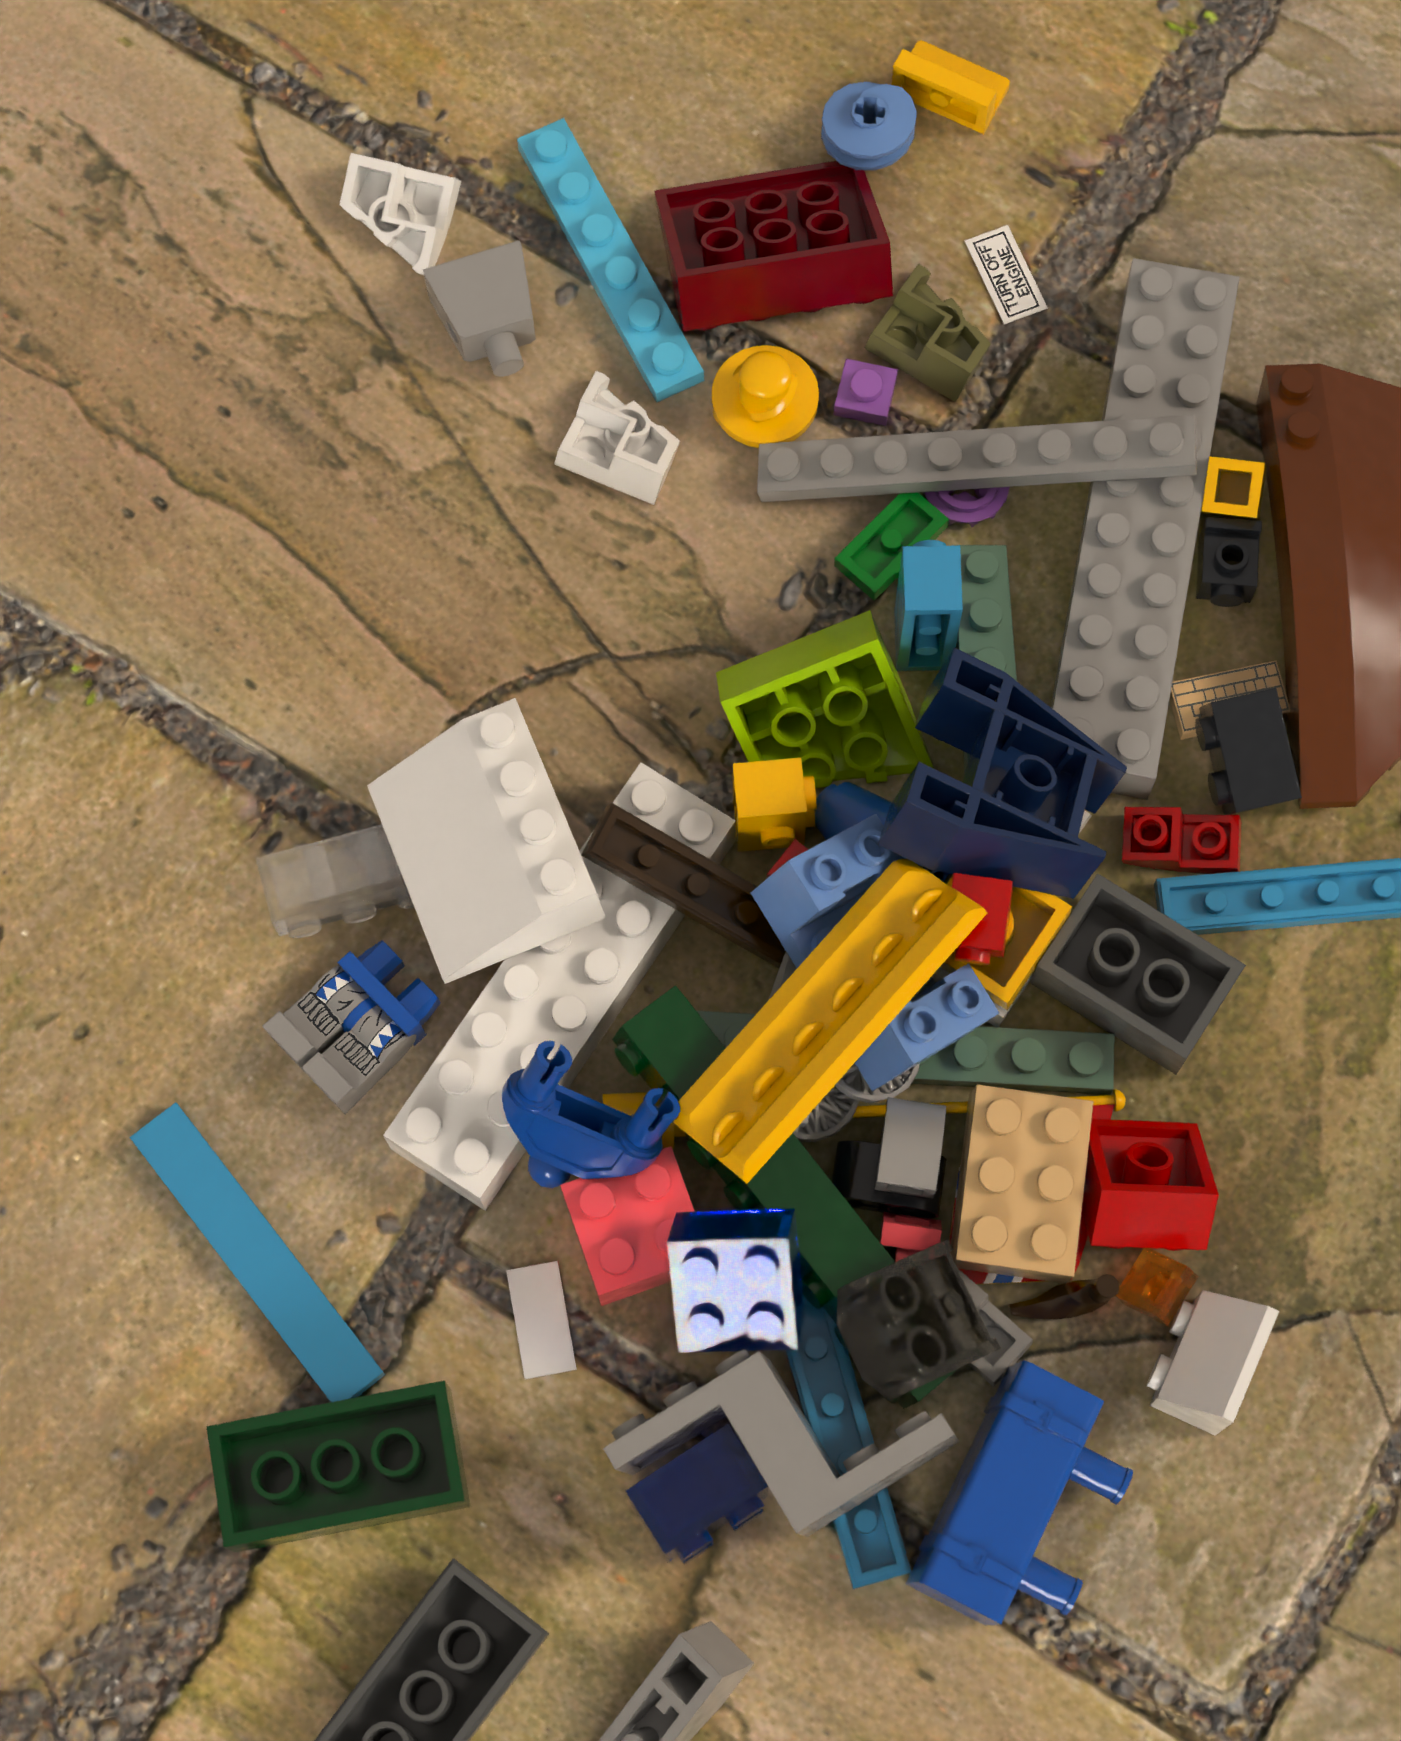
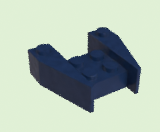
[878,648,1127,899]

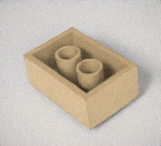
[949,1084,1094,1283]

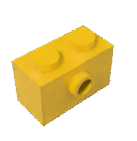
[733,757,817,852]

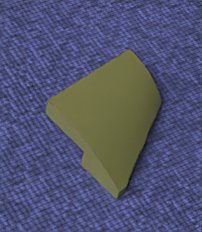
[864,264,991,402]

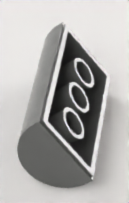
[314,1558,550,1741]

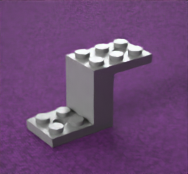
[603,1350,959,1537]

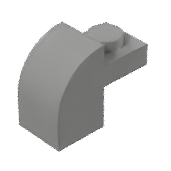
[874,1097,946,1198]

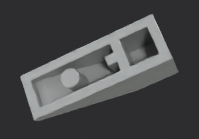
[599,1621,754,1741]

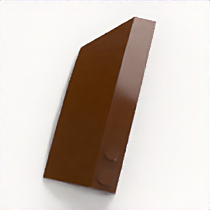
[1256,363,1401,809]

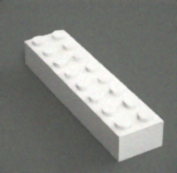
[383,762,736,1211]

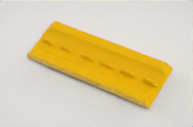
[673,858,987,1184]

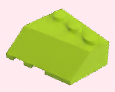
[716,610,935,788]

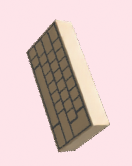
[1169,660,1290,740]

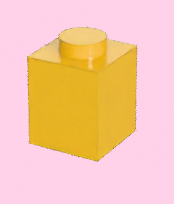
[1202,456,1267,520]

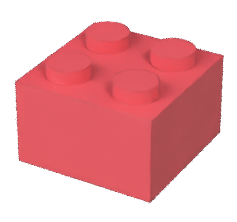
[560,1146,711,1306]

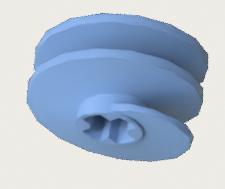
[821,81,917,170]

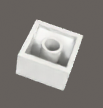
[1147,1290,1279,1435]

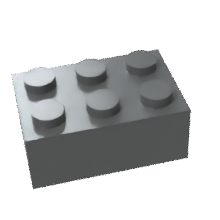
[1030,873,1246,1075]

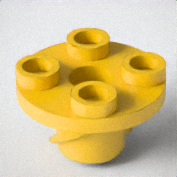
[712,345,819,448]

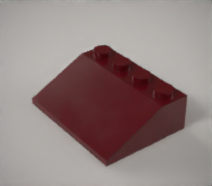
[654,161,893,331]

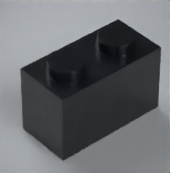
[1195,688,1302,815]

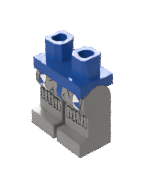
[262,940,441,1114]

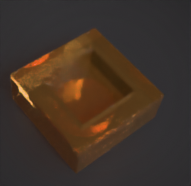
[1115,1248,1198,1326]

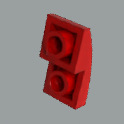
[1122,807,1242,874]

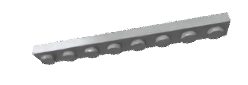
[757,415,1197,502]

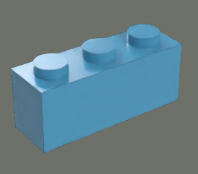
[894,540,963,671]

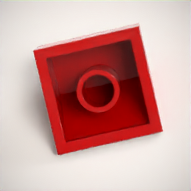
[1082,1119,1219,1251]

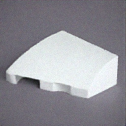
[339,153,461,275]
[554,371,680,505]

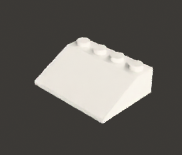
[367,698,606,984]

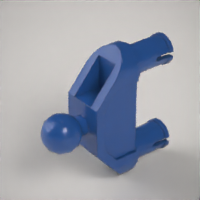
[502,1041,680,1188]

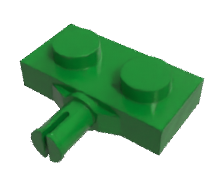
[834,492,949,601]

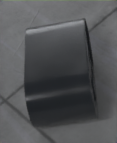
[832,1140,947,1219]

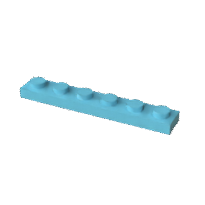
[517,118,704,403]

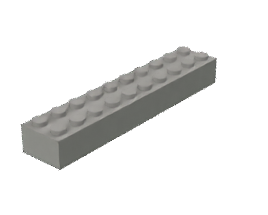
[1051,258,1240,800]

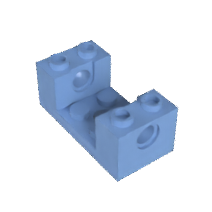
[751,814,999,1092]

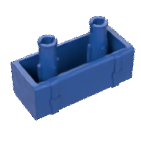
[906,1360,1133,1625]

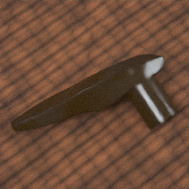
[1009,1274,1119,1319]

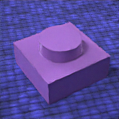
[834,358,898,426]

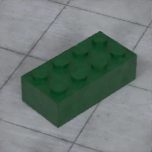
[206,1380,471,1553]

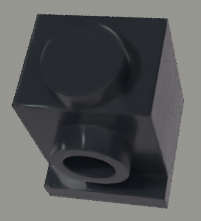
[1196,517,1262,607]

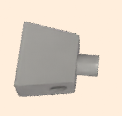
[423,240,536,377]

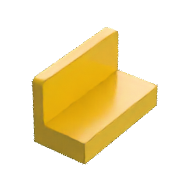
[891,40,1010,134]

